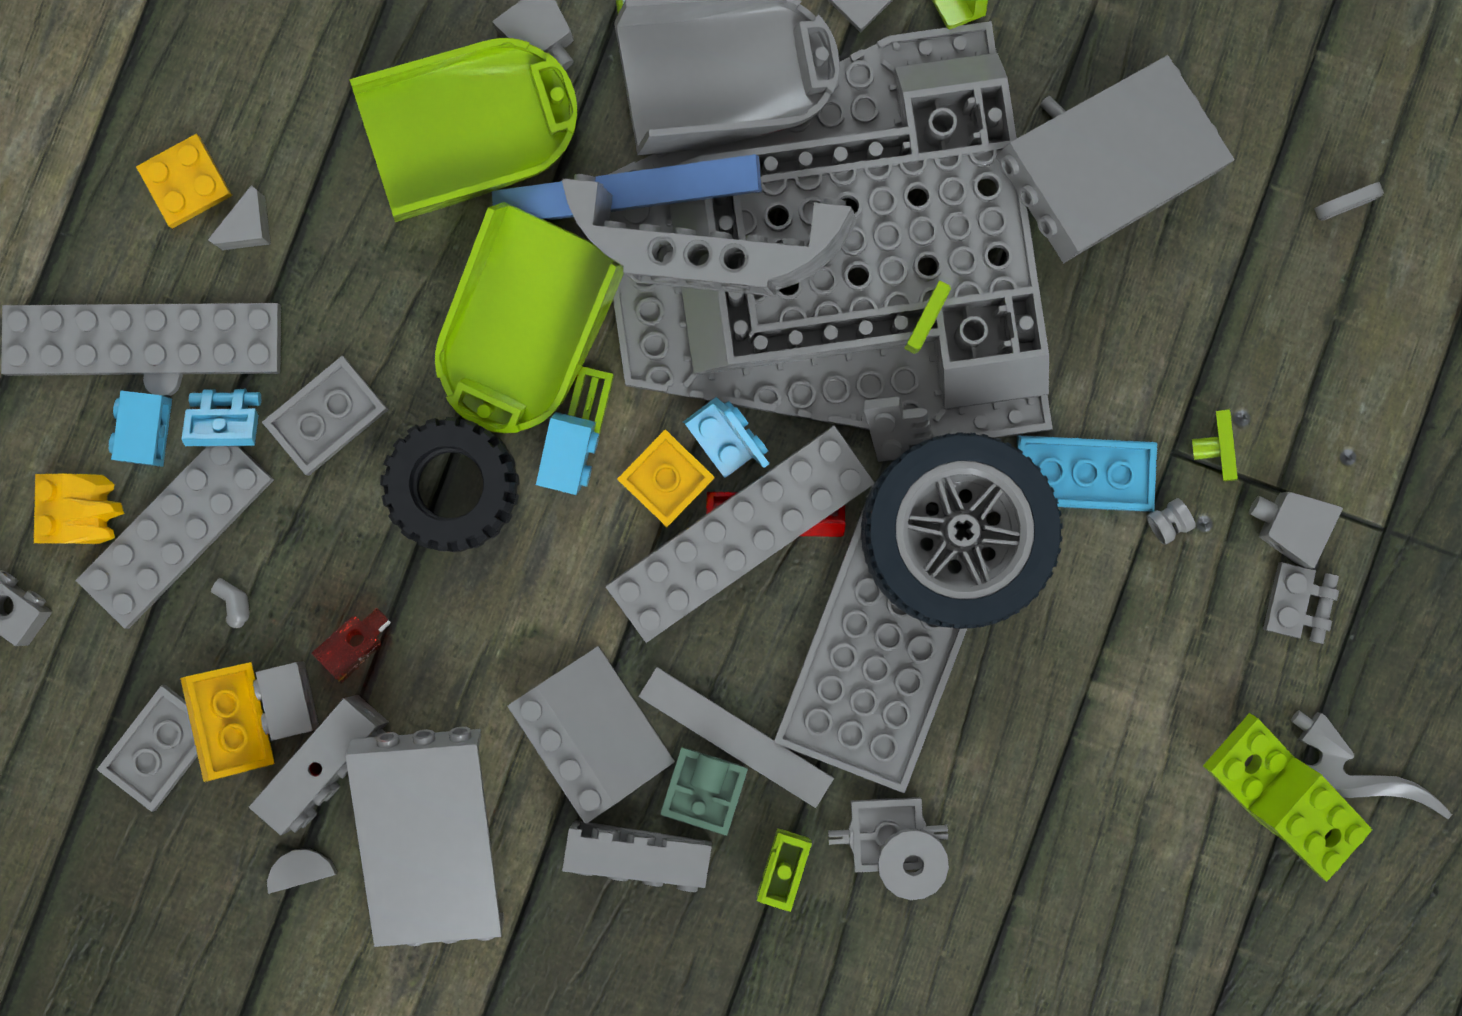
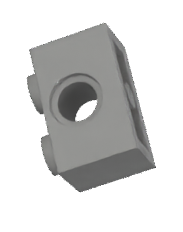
[0,570,53,646]

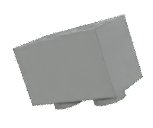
[253,661,319,741]

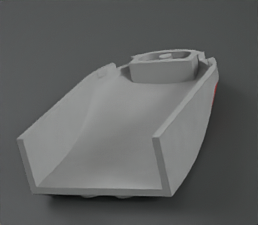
[614,0,839,155]

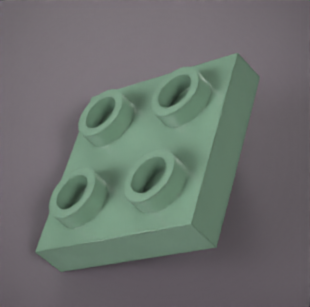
[660,747,748,836]

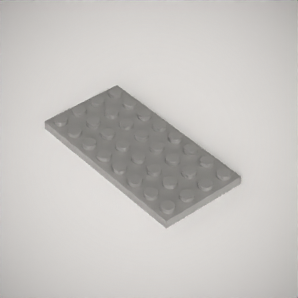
[774,482,995,793]

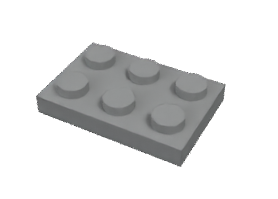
[262,356,389,476]
[97,685,198,812]

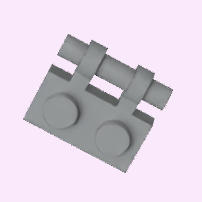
[1263,562,1339,644]

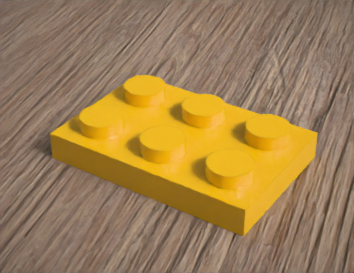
[180,662,275,782]

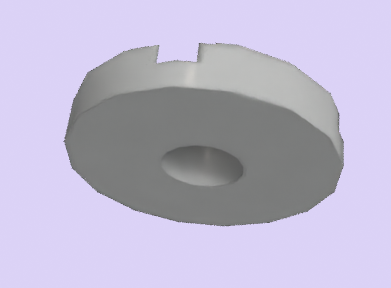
[878,828,949,900]

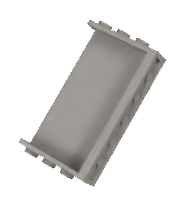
[996,55,1235,264]
[345,727,504,947]

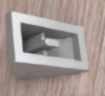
[208,185,271,250]

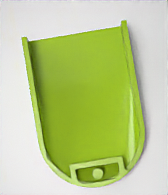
[349,38,577,222]
[435,202,624,433]

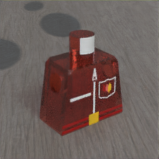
[311,608,391,684]

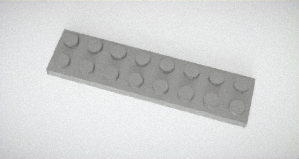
[1,303,281,376]
[606,425,875,643]

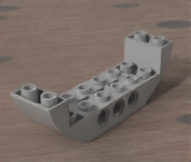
[562,174,856,297]

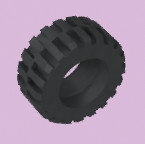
[380,417,520,552]

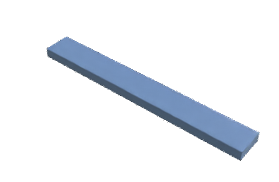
[492,154,762,221]

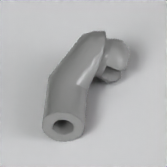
[211,578,250,628]

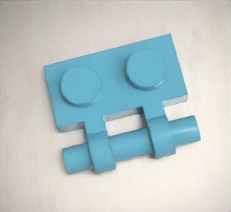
[181,389,261,446]

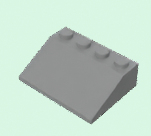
[508,646,675,824]

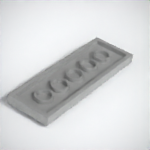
[76,446,274,629]

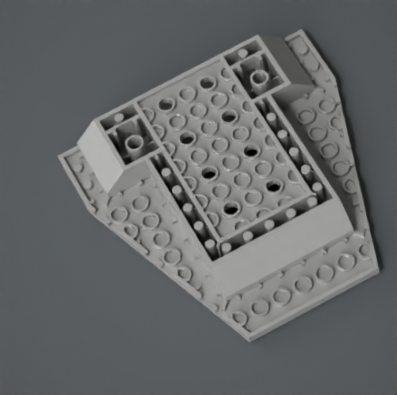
[608,21,1053,438]

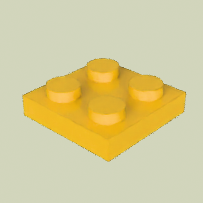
[136,134,232,229]
[617,429,715,528]

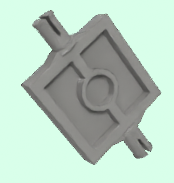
[828,797,948,873]

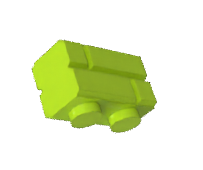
[756,828,812,912]

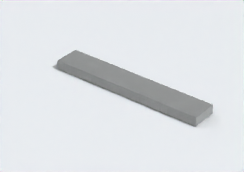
[638,667,834,808]

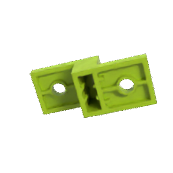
[1203,713,1373,882]

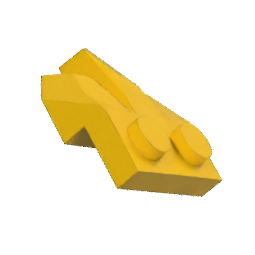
[34,473,124,544]

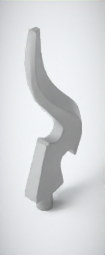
[1291,710,1452,819]

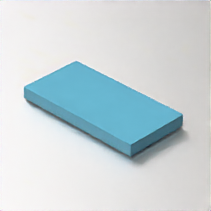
[1017,435,1157,512]

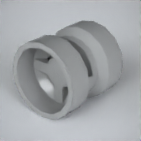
[1147,498,1196,545]

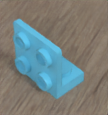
[683,397,769,478]

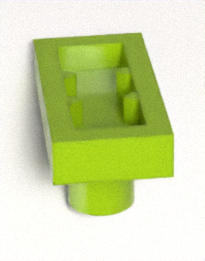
[1192,409,1238,482]

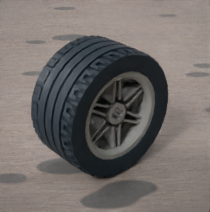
[861,432,1063,629]

